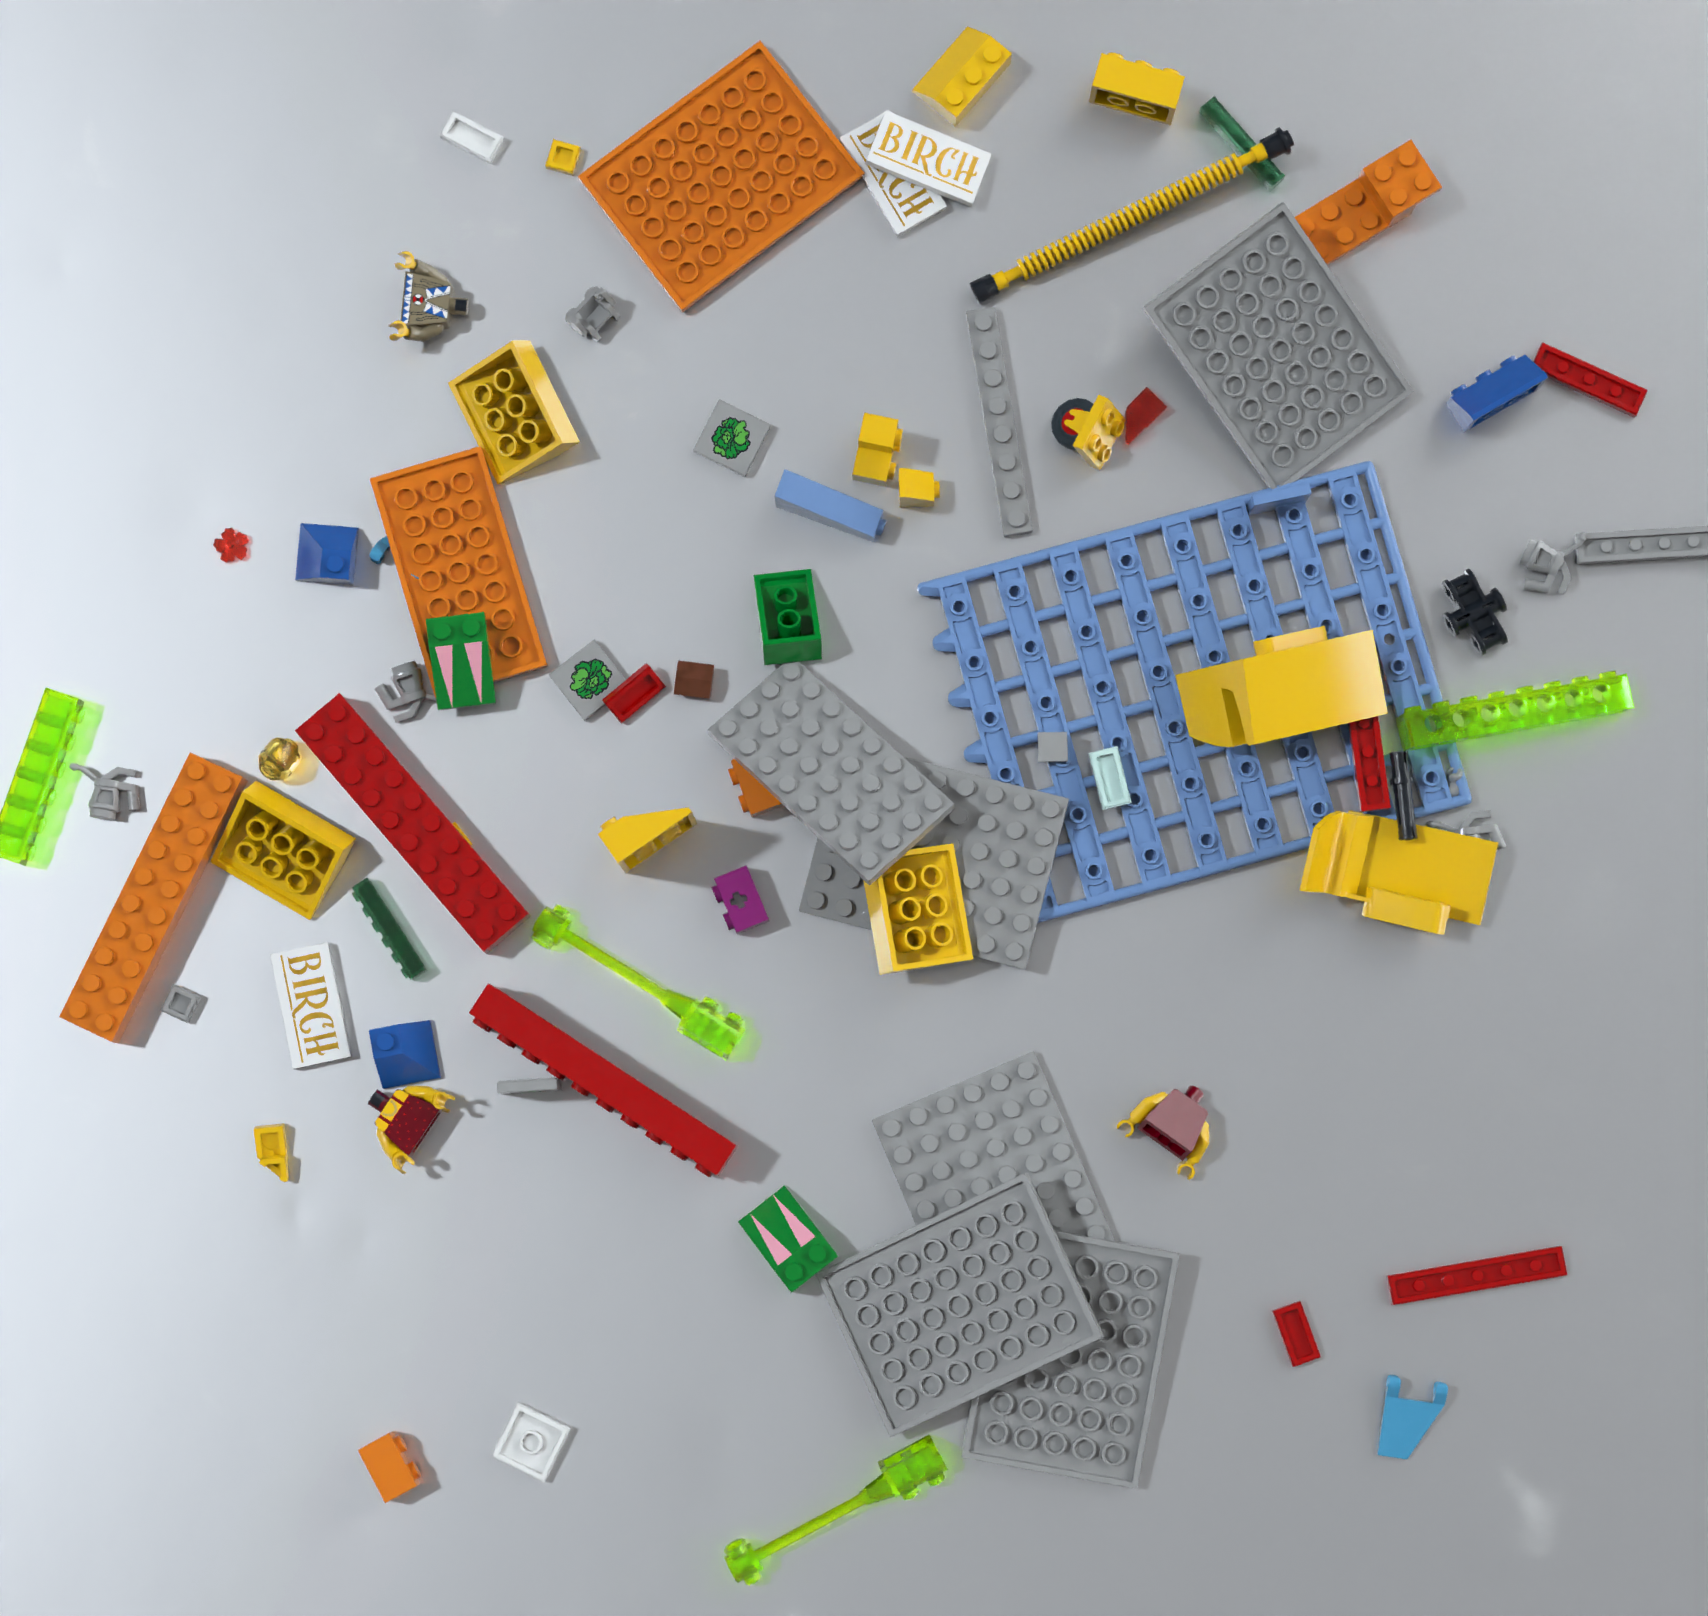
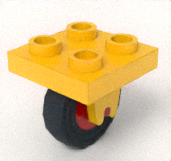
[1051,395,1126,470]

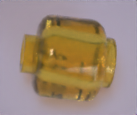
[258,737,301,781]

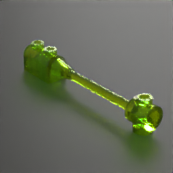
[531,904,746,1061]
[724,1434,948,1585]

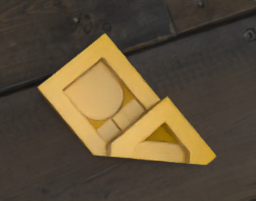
[254,1123,289,1182]

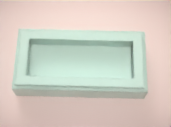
[1088,746,1132,811]

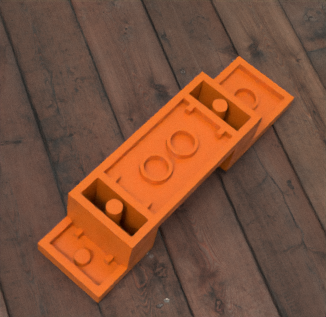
[1295,140,1442,266]

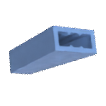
[774,469,887,542]

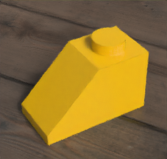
[898,468,940,508]

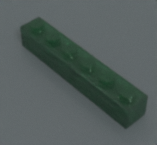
[1200,96,1285,191]
[352,878,428,980]

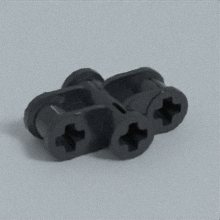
[1442,569,1508,656]

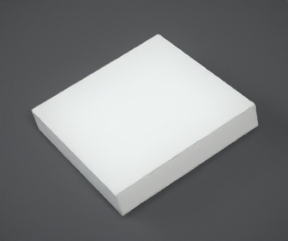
[491,1402,571,1482]

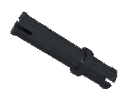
[1389,751,1418,841]

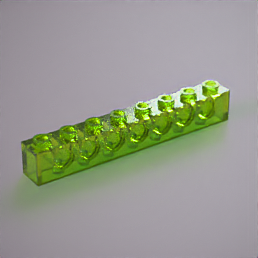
[1396,671,1634,751]

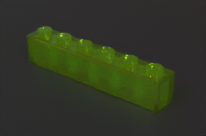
[0,688,86,866]

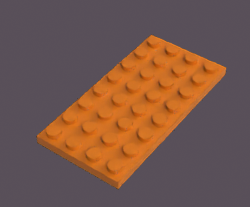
[370,446,548,699]

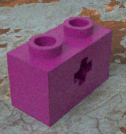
[711,865,769,935]

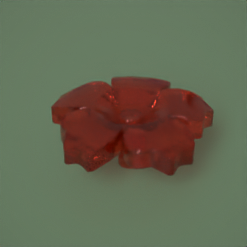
[213,528,249,563]

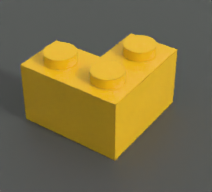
[852,412,903,487]

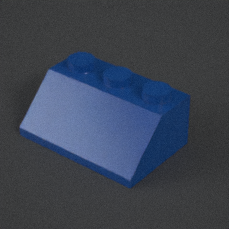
[1446,355,1548,433]

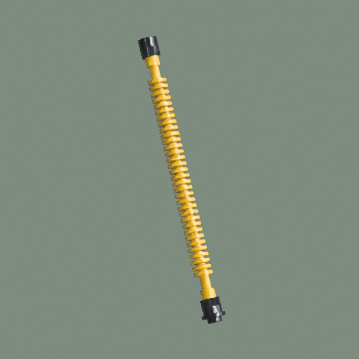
[969,127,1294,304]

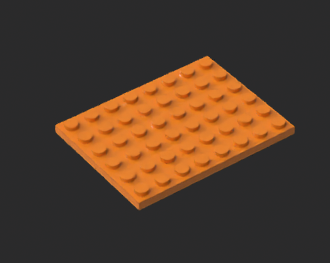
[578,41,864,313]

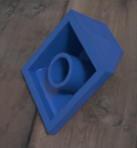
[295,523,359,585]
[369,1020,441,1089]

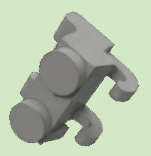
[565,286,621,342]

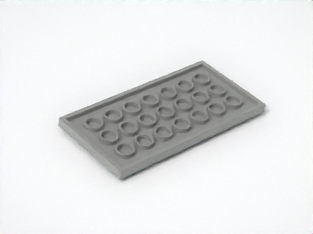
[708,662,955,886]

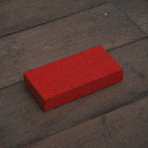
[602,663,666,724]
[1272,1301,1321,1367]

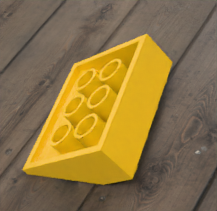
[448,340,580,485]
[210,780,356,920]
[598,807,697,873]
[863,843,973,975]

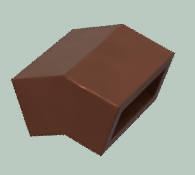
[674,660,714,699]

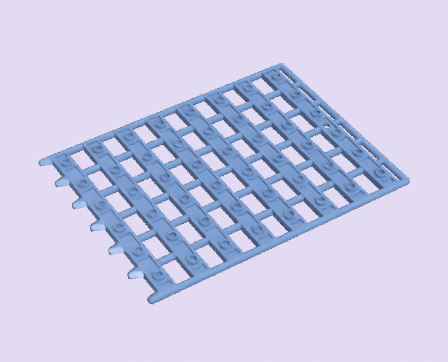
[917,461,1472,923]

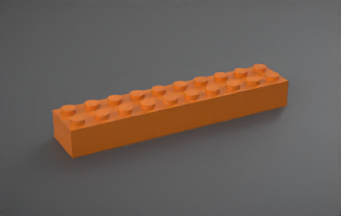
[59,752,248,1043]

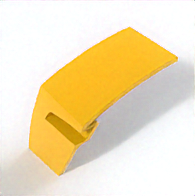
[1175,626,1388,747]
[1300,810,1499,935]

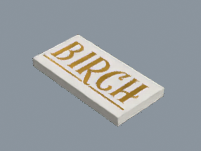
[839,110,947,237]
[865,111,992,207]
[270,942,352,1069]

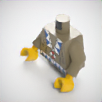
[388,251,469,342]

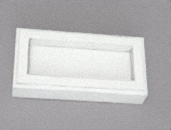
[440,111,504,164]

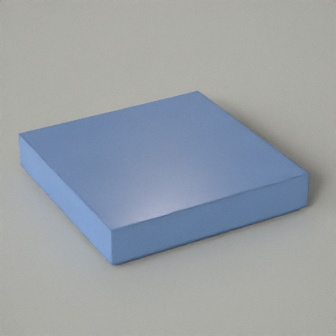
[1246,483,1312,516]

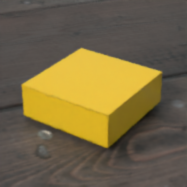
[545,139,581,176]

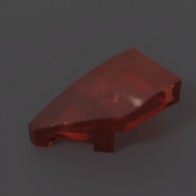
[1125,387,1168,445]

